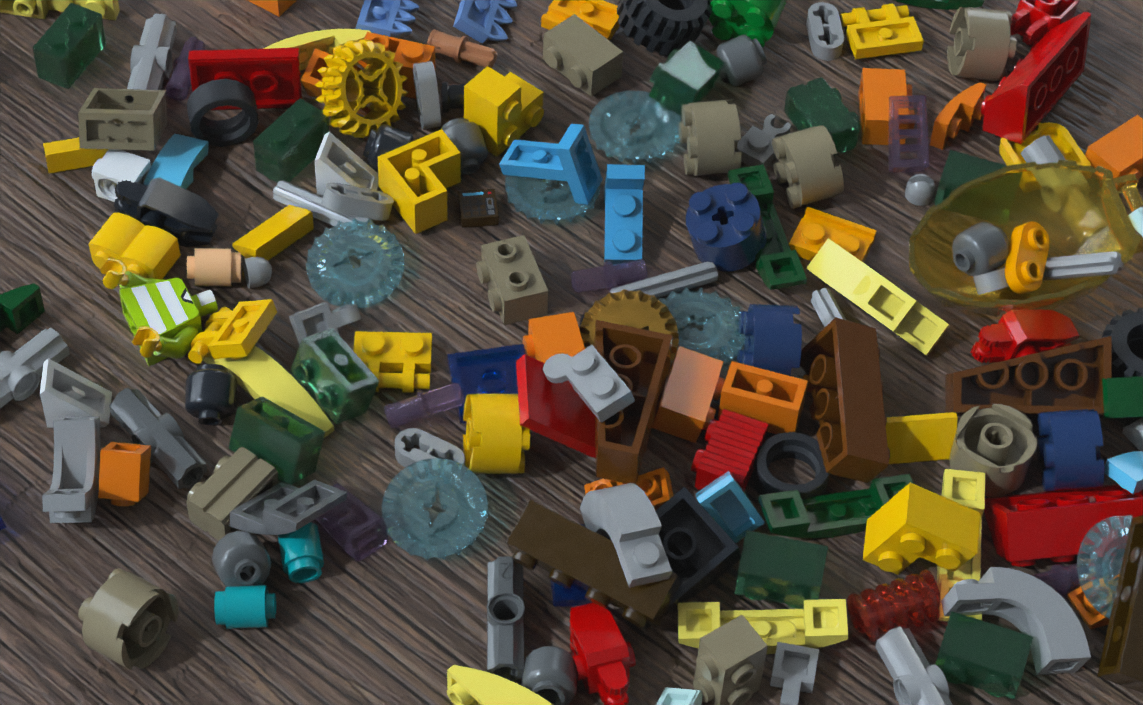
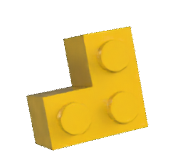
[464,66,544,156]
[378,129,461,234]
[863,482,980,575]

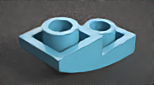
[144,134,208,189]
[1105,451,1143,494]

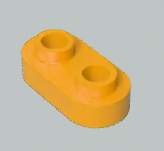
[1005,221,1049,294]

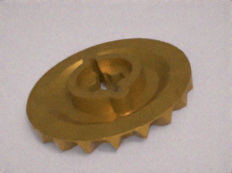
[579,289,679,368]

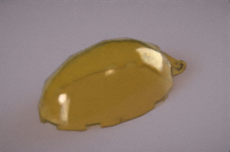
[909,160,1143,317]

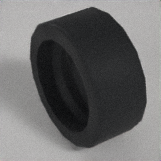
[187,79,259,147]
[753,432,830,499]

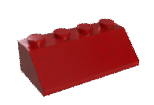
[981,12,1091,144]
[984,484,1143,567]

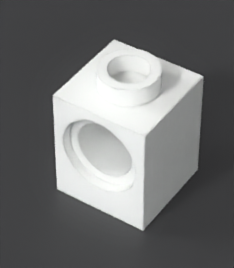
[92,149,151,202]

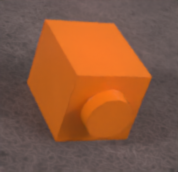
[98,442,151,506]

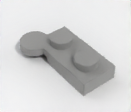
[543,345,635,423]

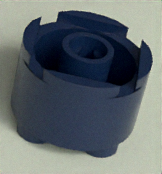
[686,182,767,272]
[737,304,802,378]
[1037,409,1105,492]

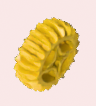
[315,39,409,138]

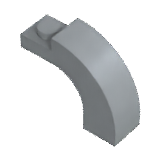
[42,416,100,523]
[580,483,672,587]
[941,567,1091,675]

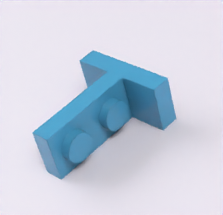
[499,124,603,205]
[604,164,645,265]

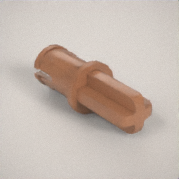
[427,29,497,68]

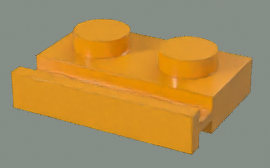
[541,0,620,40]
[789,207,877,263]

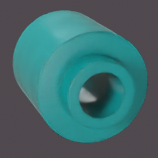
[277,522,324,583]
[214,585,277,629]

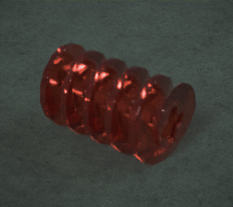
[847,569,940,643]

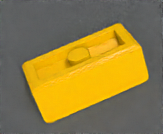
[43,137,108,173]
[232,205,314,260]
[886,412,957,464]

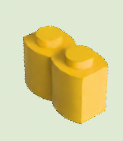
[88,213,181,279]

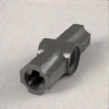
[109,388,207,490]
[486,557,525,682]

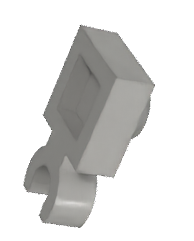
[734,114,791,169]

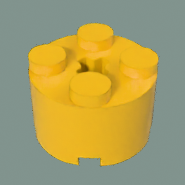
[463,393,530,474]

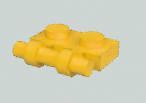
[839,3,924,59]
[188,299,277,364]
[351,331,432,393]

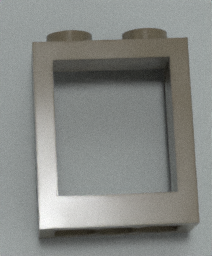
[78,88,167,151]

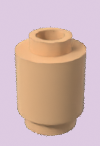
[187,248,241,286]

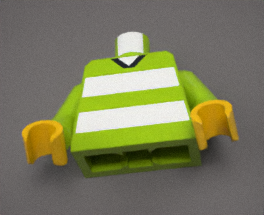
[100,258,218,366]

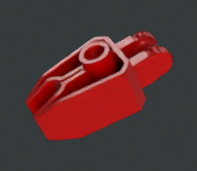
[1010,0,1080,46]
[970,309,1080,363]
[570,602,636,705]

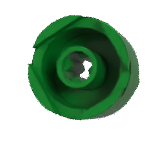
[709,0,787,47]

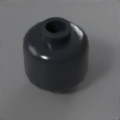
[363,124,414,171]
[185,364,237,426]

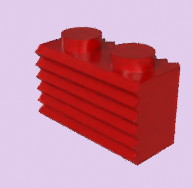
[691,408,769,492]

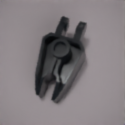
[114,177,219,247]

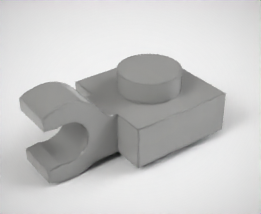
[289,302,361,353]
[770,642,819,705]

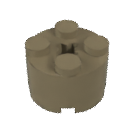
[947,7,1016,81]
[679,99,742,176]
[772,125,844,209]
[949,404,1037,498]
[78,568,179,670]

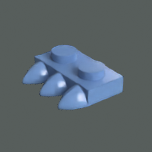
[356,0,419,38]
[453,0,517,44]

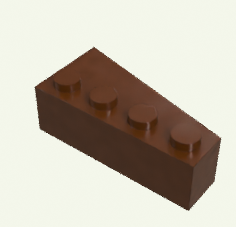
[800,317,890,483]
[594,320,673,484]
[945,336,1112,416]

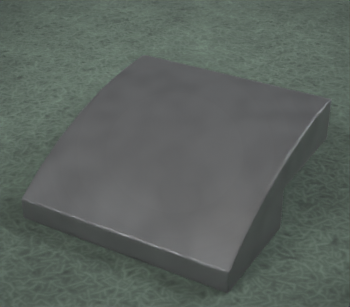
[230,480,347,535]

